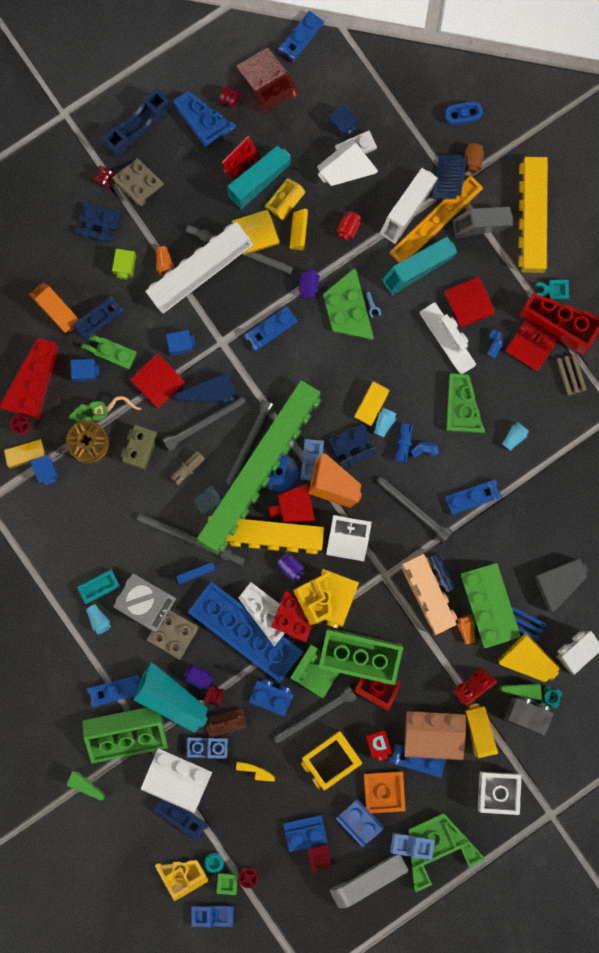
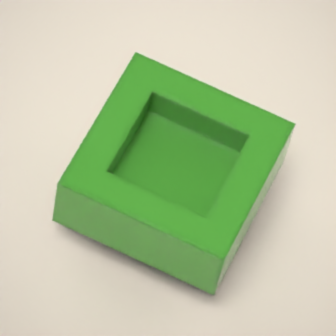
[217,873,238,895]

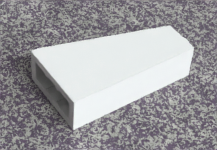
[380,168,438,244]

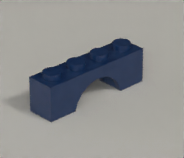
[101,88,171,158]

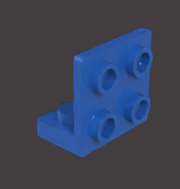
[249,678,293,716]

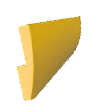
[293,572,332,625]
[155,860,208,901]

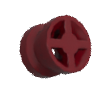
[219,85,241,109]
[92,165,115,189]
[10,415,31,435]
[204,685,225,708]
[238,867,258,888]

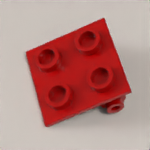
[222,136,261,181]
[505,320,557,372]
[271,591,313,642]
[452,668,497,706]

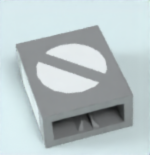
[113,574,176,632]

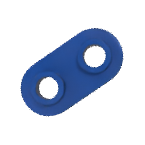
[445,101,483,125]

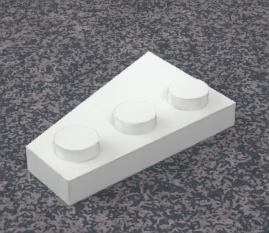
[239,582,284,646]

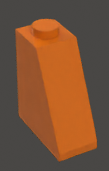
[29,282,79,333]
[309,453,362,508]

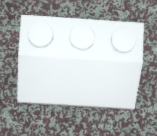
[141,748,212,813]

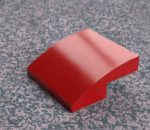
[444,277,495,328]
[130,353,185,408]

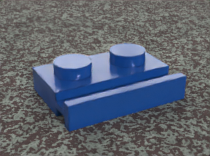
[336,799,384,847]
[283,815,327,852]

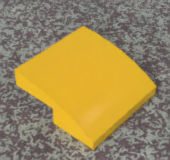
[232,210,279,255]

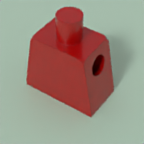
[268,484,315,523]

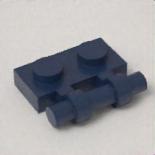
[76,203,121,243]
[329,423,377,468]
[429,553,456,593]

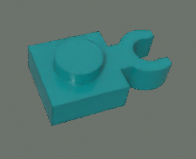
[535,280,569,300]

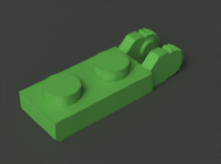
[81,335,137,370]

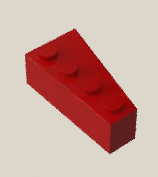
[519,293,599,355]
[0,338,59,420]

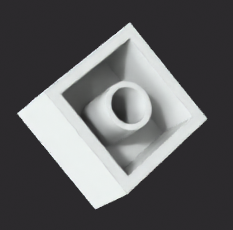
[478,771,521,815]

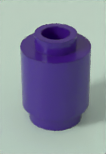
[299,269,320,298]
[277,553,305,581]
[184,665,214,690]

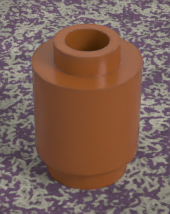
[464,143,484,173]

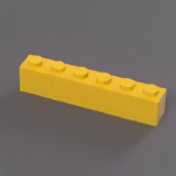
[518,157,548,273]
[208,516,324,554]

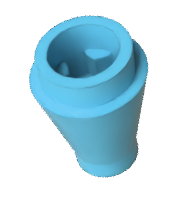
[374,408,397,437]
[502,422,529,451]
[86,604,111,635]

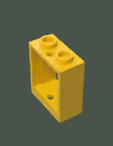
[301,730,363,791]

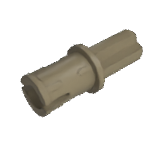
[170,451,205,485]

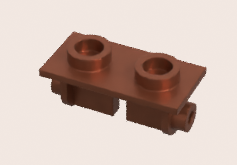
[206,709,247,738]

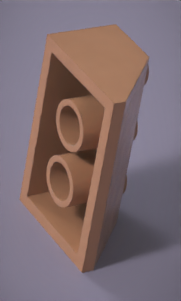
[404,712,466,760]

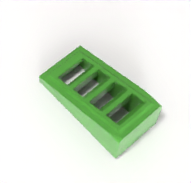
[500,684,542,700]
[67,770,106,801]

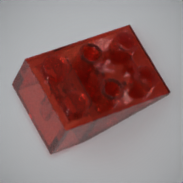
[236,48,297,113]

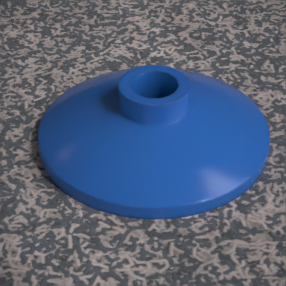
[266,455,298,492]

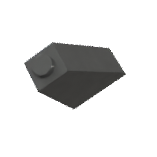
[452,207,513,238]
[535,559,588,612]

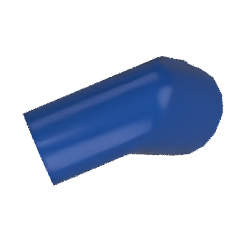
[487,329,502,358]
[409,441,439,458]

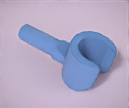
[366,292,381,318]

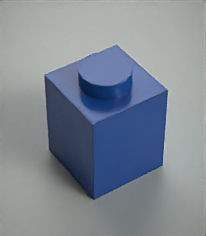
[166,330,196,356]
[71,359,100,382]
[30,455,59,486]

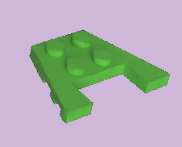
[408,813,485,892]

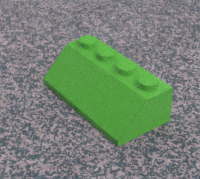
[460,563,521,649]
[319,627,403,685]
[82,708,168,764]

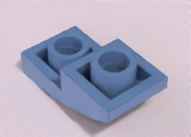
[186,737,228,758]

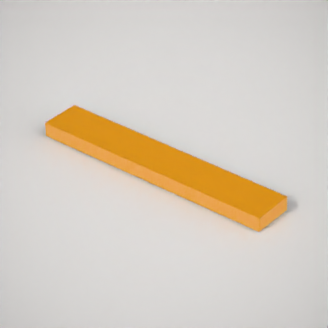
[390,175,483,263]

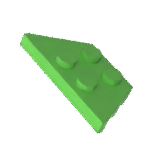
[323,269,374,340]

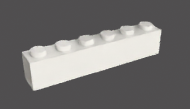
[146,222,254,314]

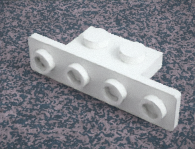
[420,303,476,374]

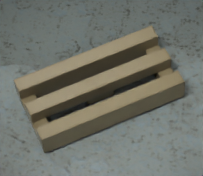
[556,354,587,396]

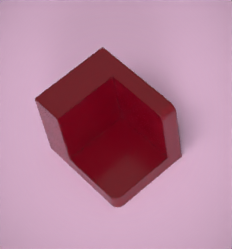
[308,844,331,872]

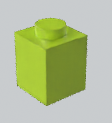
[112,249,136,280]

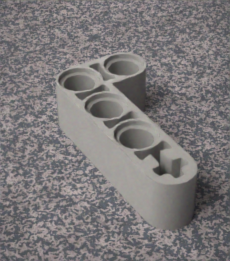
[329,854,409,908]

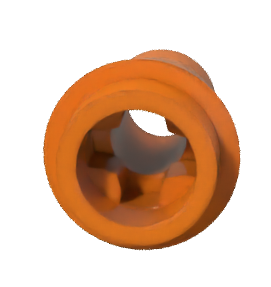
[156,246,175,276]
[456,614,476,644]

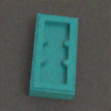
[77,569,120,604]

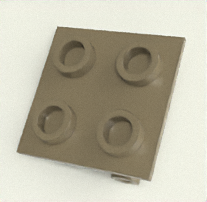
[112,158,164,206]
[147,610,199,660]

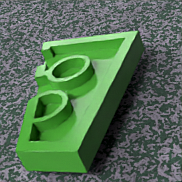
[446,373,485,433]

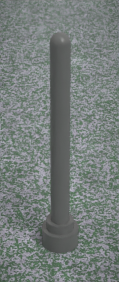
[162,397,245,452]
[226,399,276,485]
[377,477,453,543]
[274,685,357,743]

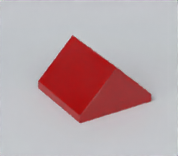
[353,677,401,710]

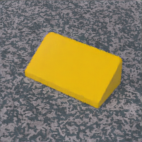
[264,178,305,220]
[290,209,308,250]
[4,439,46,468]

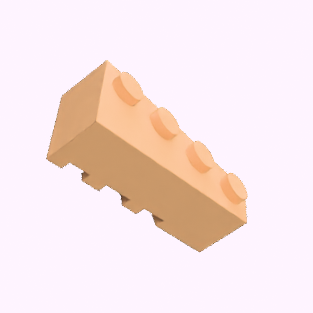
[401,554,458,635]

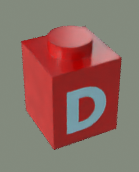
[365,730,392,761]

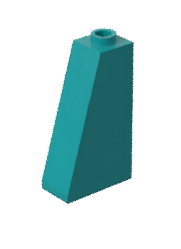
[228,146,291,210]
[382,237,457,295]
[134,663,208,733]

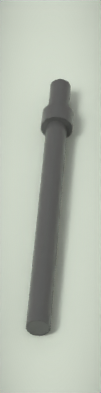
[186,225,294,274]
[137,513,245,566]

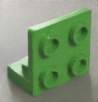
[290,645,339,698]

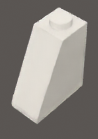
[317,138,378,186]

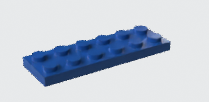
[188,582,303,683]

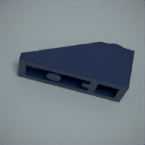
[174,373,237,404]

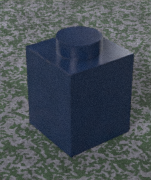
[328,104,358,138]

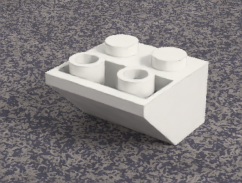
[326,515,372,561]
[556,631,599,675]

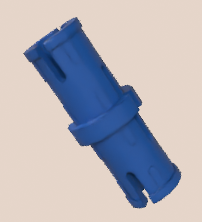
[395,423,413,463]

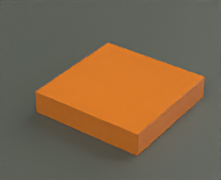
[364,771,405,813]

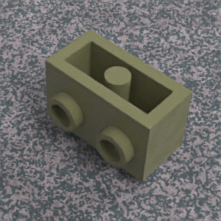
[121,425,158,470]

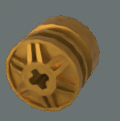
[66,421,110,464]

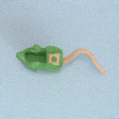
[69,396,141,422]

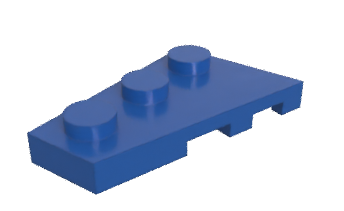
[173,91,237,148]

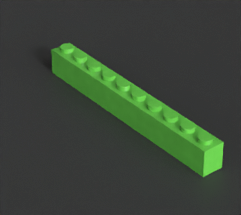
[197,380,321,555]

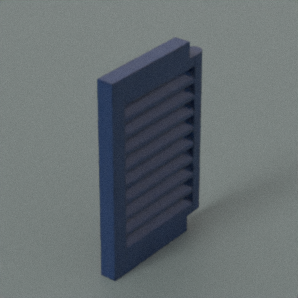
[433,155,467,199]

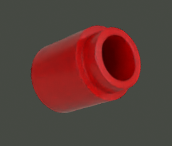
[336,211,361,241]

